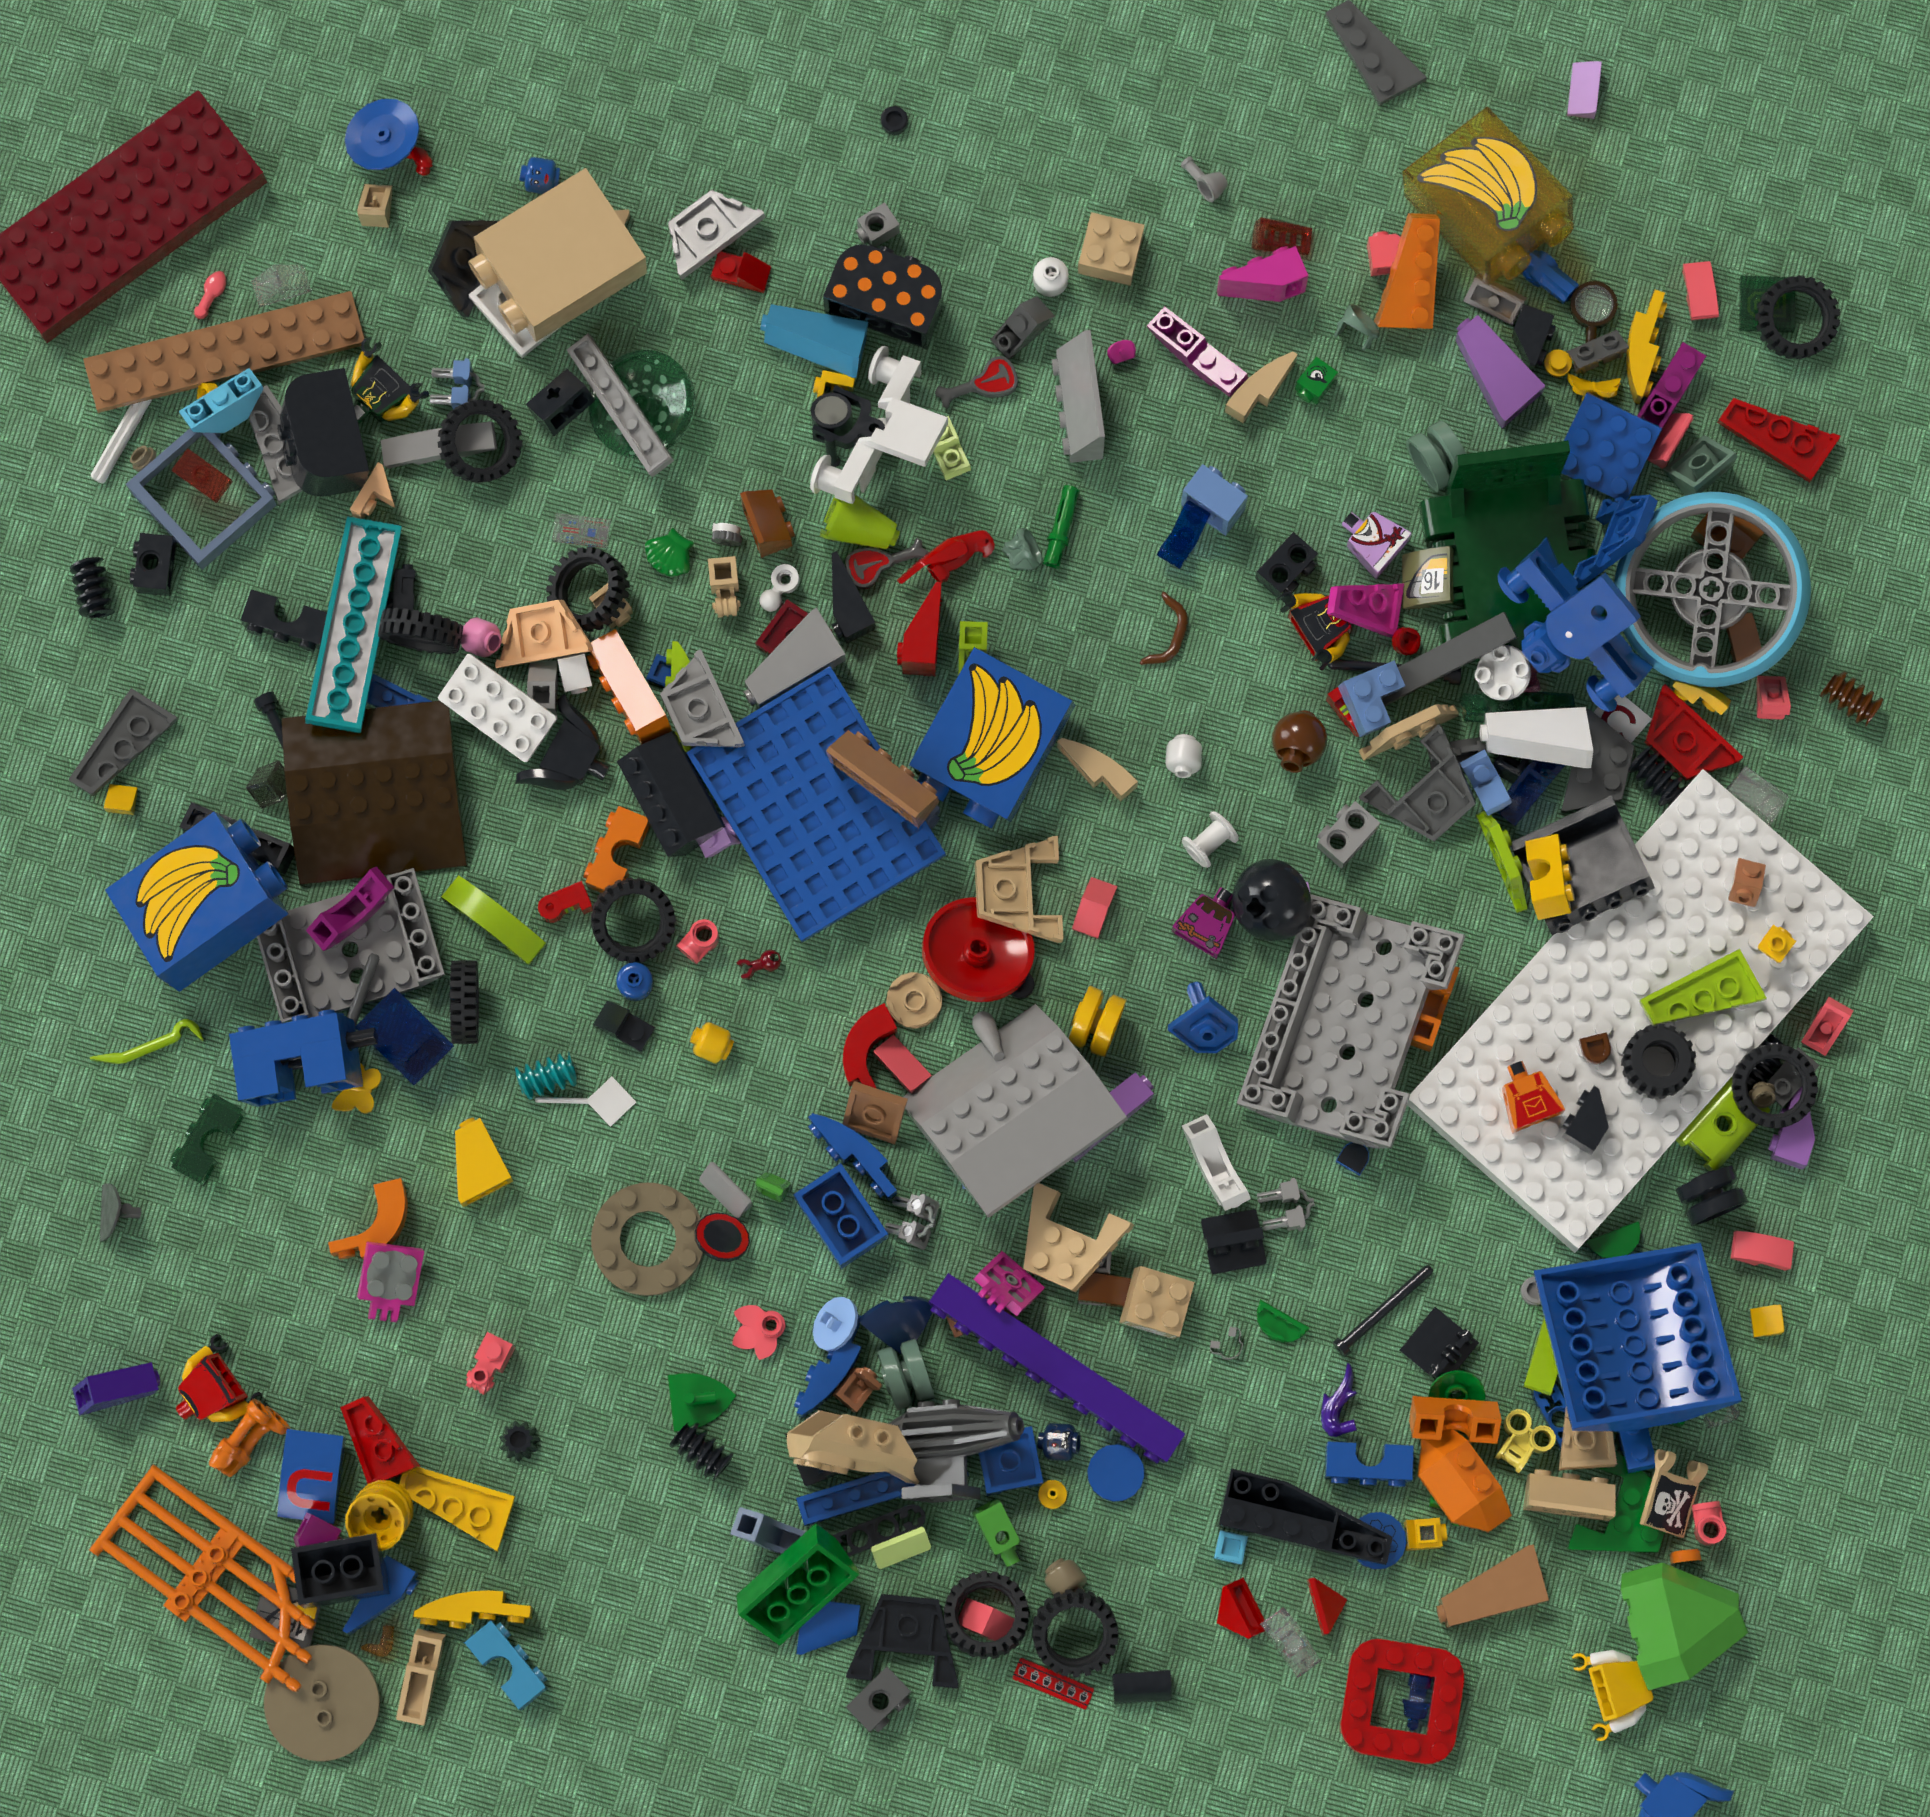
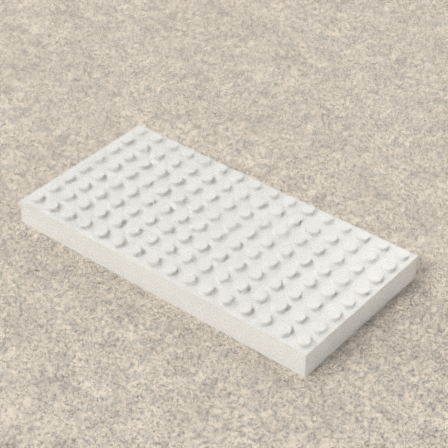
[1407,769,1874,1253]

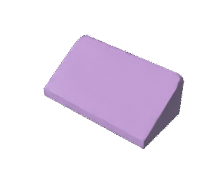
[1567,61,1602,119]

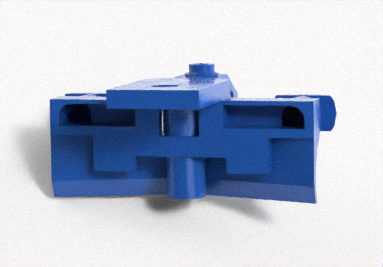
[1497,537,1653,712]

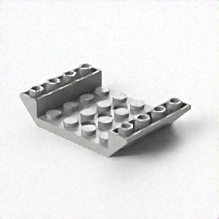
[257,868,445,1023]

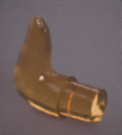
[361,1626,394,1657]

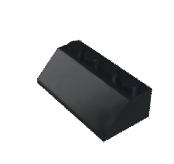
[617,731,726,857]

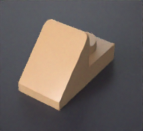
[350,462,395,519]

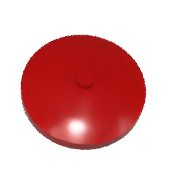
[922,897,1035,1002]

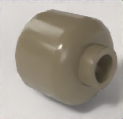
[1045,1558,1087,1595]

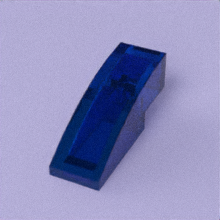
[1498,760,1566,826]

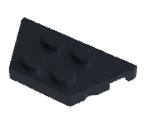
[428,220,500,318]

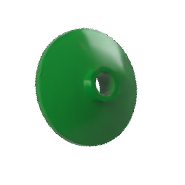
[1428,1370,1485,1401]

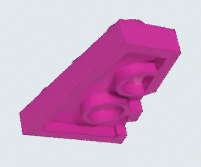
[1327,583,1404,637]

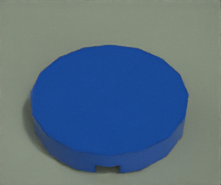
[1087,1444,1144,1502]

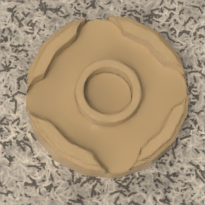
[886,972,942,1029]

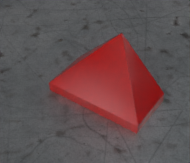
[1217,1577,1269,1639]
[1307,1577,1347,1636]

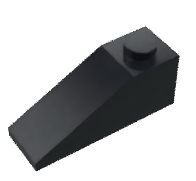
[831,551,876,644]

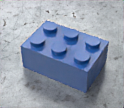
[793,1163,889,1269]

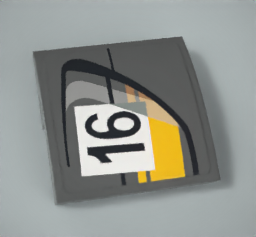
[249,1581,321,1649]

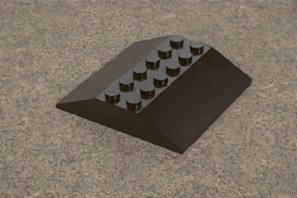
[282,701,467,885]

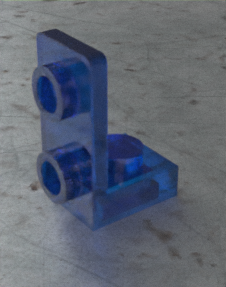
[1157,500,1211,569]

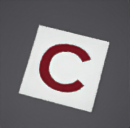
[1594,695,1652,743]

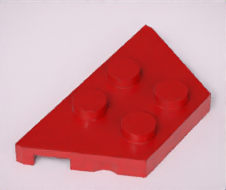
[1645,684,1743,781]

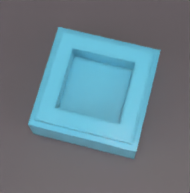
[1214,1530,1248,1565]

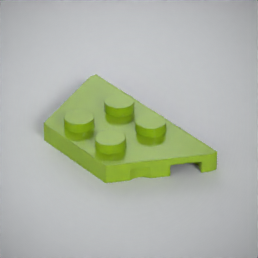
[1476,811,1527,913]

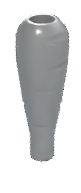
[972,1011,1005,1061]

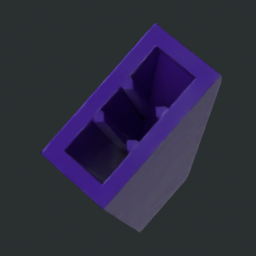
[72,1362,160,1416]

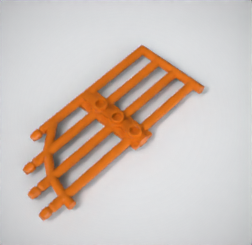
[89,1464,316,1692]

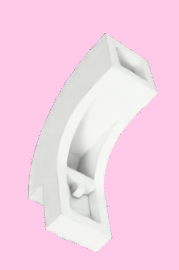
[1182,1114,1251,1211]

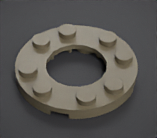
[591,1182,703,1296]

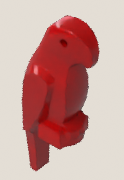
[897,530,995,584]

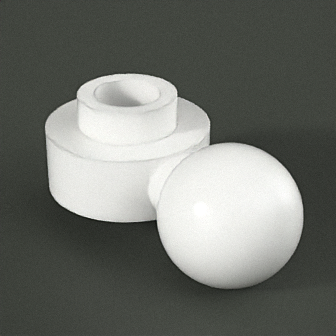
[760,564,800,612]

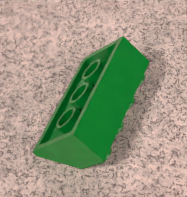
[736,1523,859,1646]

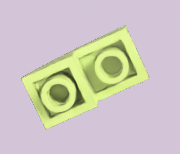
[933,416,971,480]

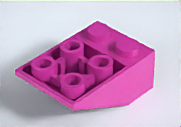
[1217,246,1308,302]

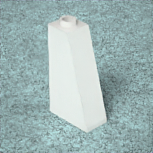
[1480,707,1593,768]

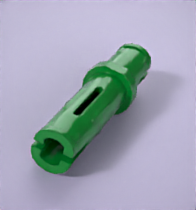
[1043,485,1080,569]

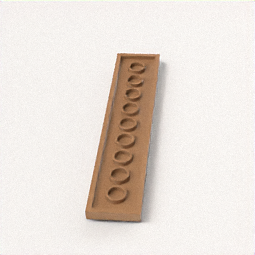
[83,291,364,413]

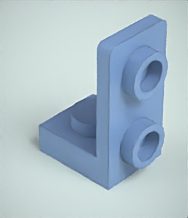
[1460,749,1512,815]

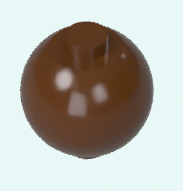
[1272,710,1328,773]

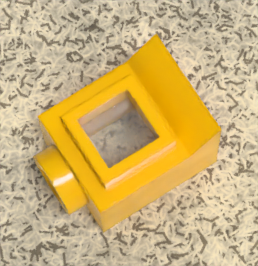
[1404,1518,1447,1551]

